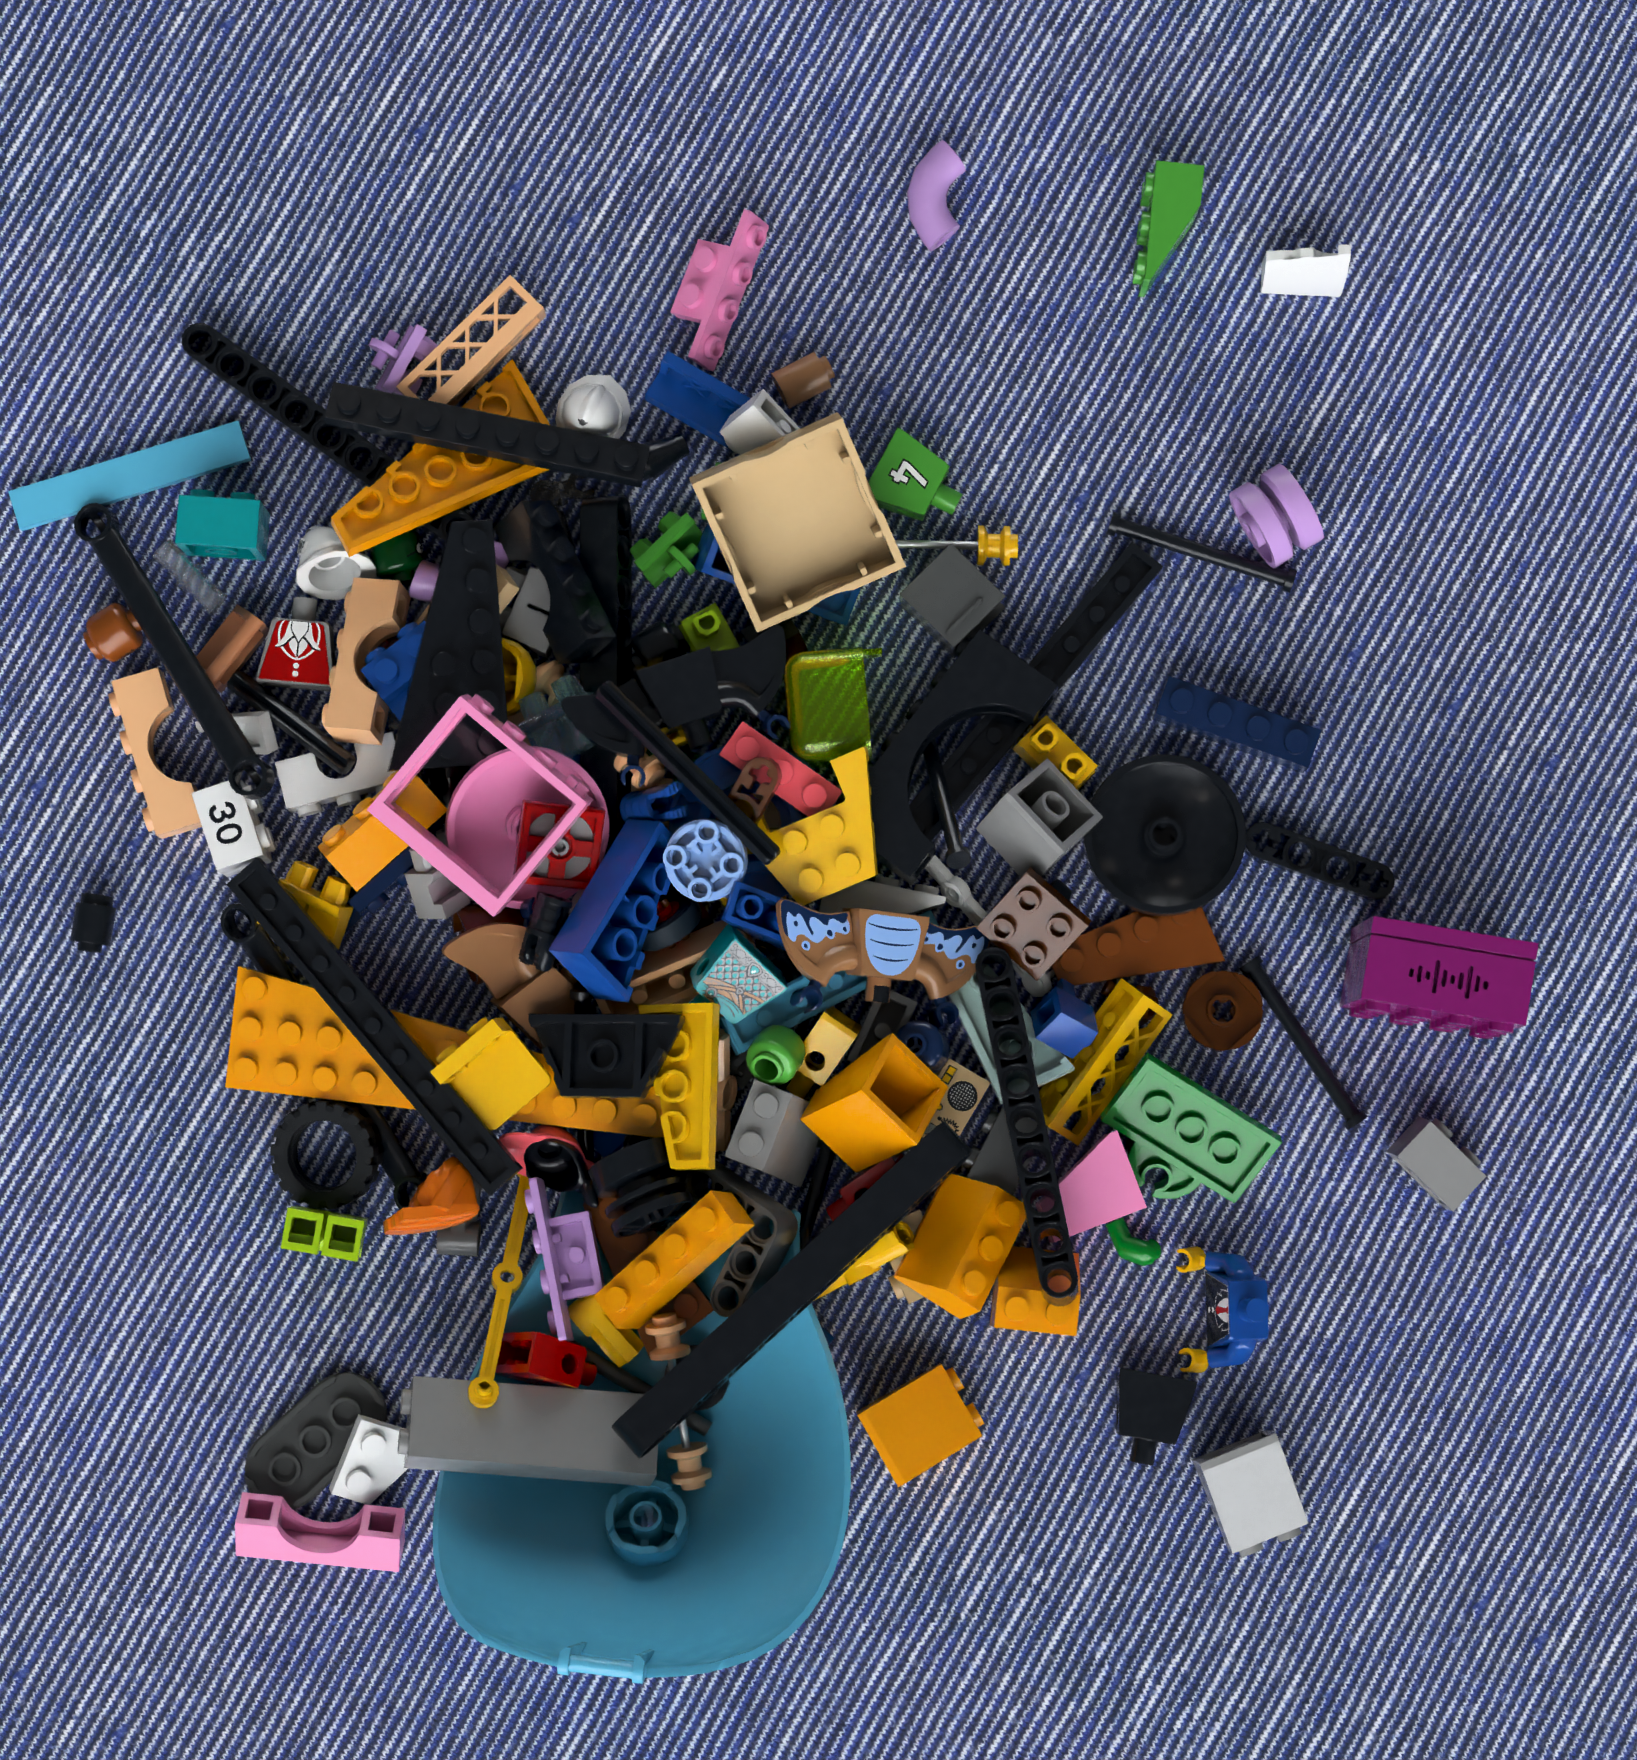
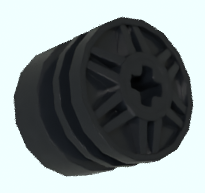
[588,1137,695,1238]

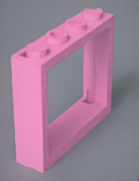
[367,694,593,917]

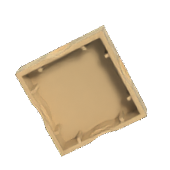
[689,412,906,632]

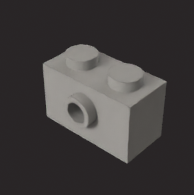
[1386,1117,1487,1212]

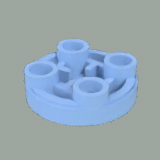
[663,818,748,902]

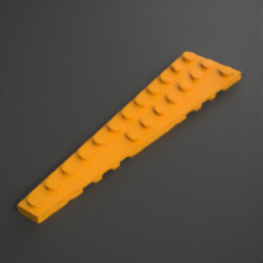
[225,966,664,1138]

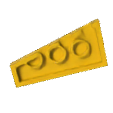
[638,1002,720,1170]

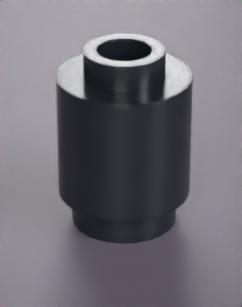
[70,893,116,953]

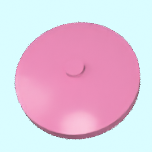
[445,746,609,909]

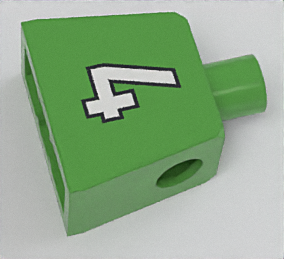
[868,427,963,521]

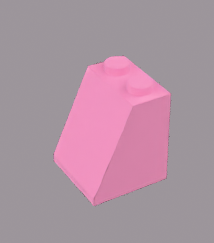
[1035,1131,1147,1243]

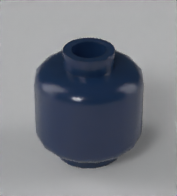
[895,1020,950,1073]

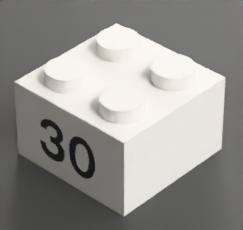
[191,780,276,877]

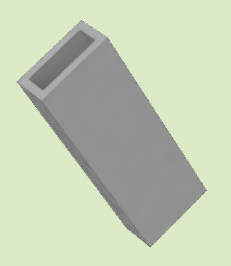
[398,1376,658,1486]

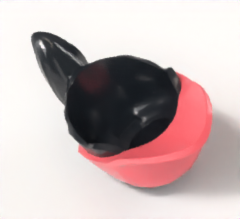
[499,1124,598,1208]

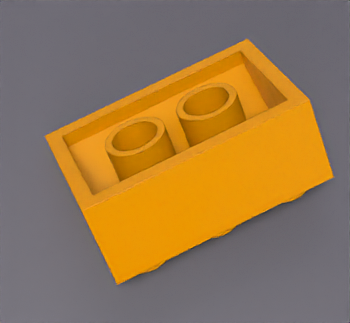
[317,771,447,892]
[893,1174,1026,1319]

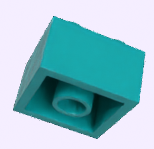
[175,489,270,561]

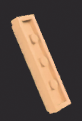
[396,275,546,406]

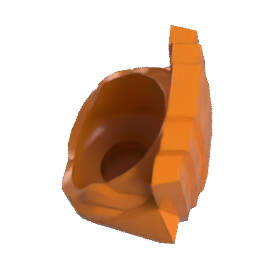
[383,1156,480,1235]

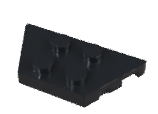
[528,1014,685,1099]

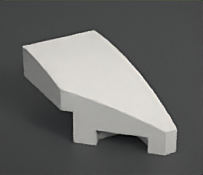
[195,711,279,755]

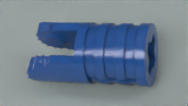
[620,781,690,822]

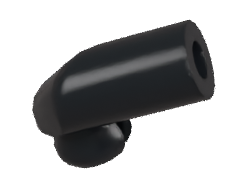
[756,942,802,982]

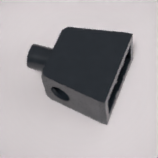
[1116,1367,1197,1466]

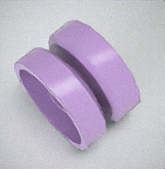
[1229,464,1324,568]

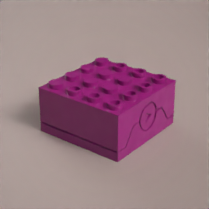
[1340,916,1539,1039]

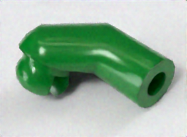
[1105,1217,1161,1266]

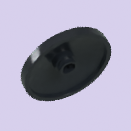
[1083,754,1246,916]

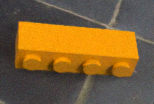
[594,1190,755,1329]

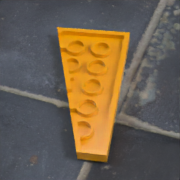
[331,359,550,557]

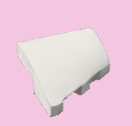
[1261,245,1351,297]

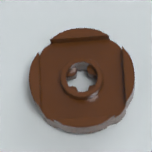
[1181,971,1263,1052]

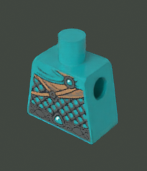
[689,924,788,1024]

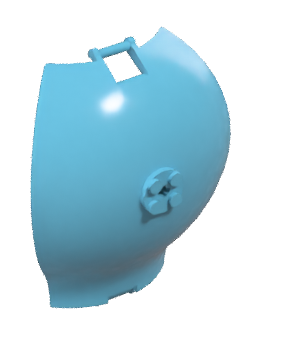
[433,1190,851,1684]

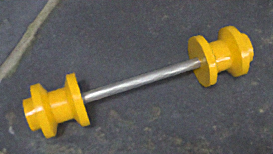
[895,525,1018,566]

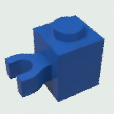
[1030,978,1099,1059]

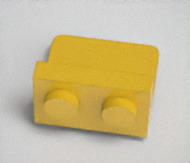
[430,1017,551,1130]

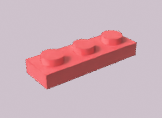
[719,721,842,817]

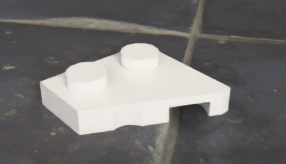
[329,1414,409,1505]

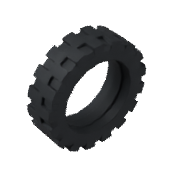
[270,1099,383,1209]

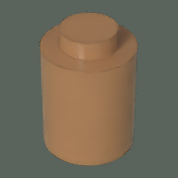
[771,352,835,409]

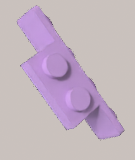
[524,1177,605,1342]

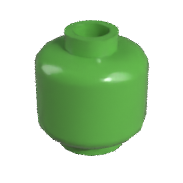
[746,1025,805,1086]

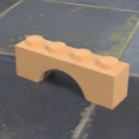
[322,577,411,745]
[108,667,202,839]

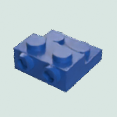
[360,620,426,721]

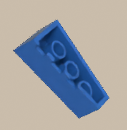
[549,819,673,1003]

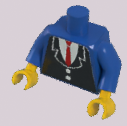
[1176,1246,1269,1373]

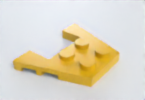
[735,746,878,906]

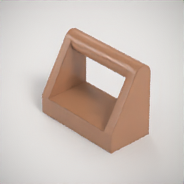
[196,604,269,694]

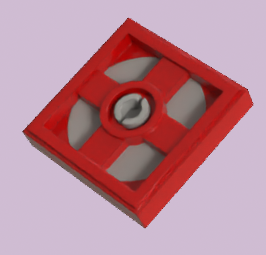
[513,800,605,890]

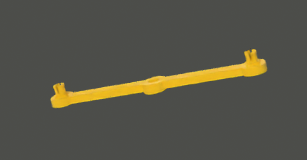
[468,1173,530,1408]

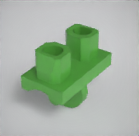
[630,511,702,589]

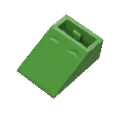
[1132,160,1205,297]

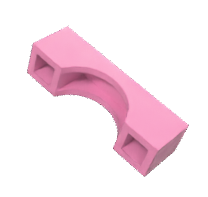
[235,1492,405,1572]

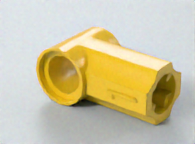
[568,1295,644,1368]

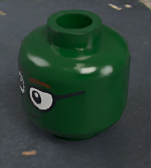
[369,529,426,585]

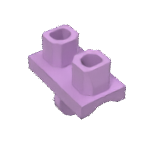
[368,324,438,396]

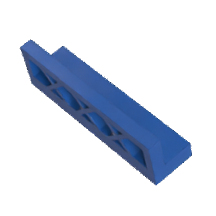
[644,351,801,455]

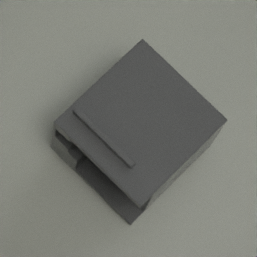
[899,543,1006,658]

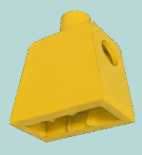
[783,1006,862,1099]

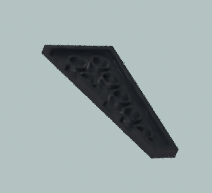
[387,520,508,772]

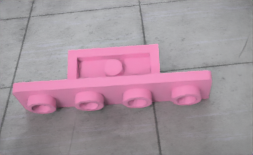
[670,209,769,371]

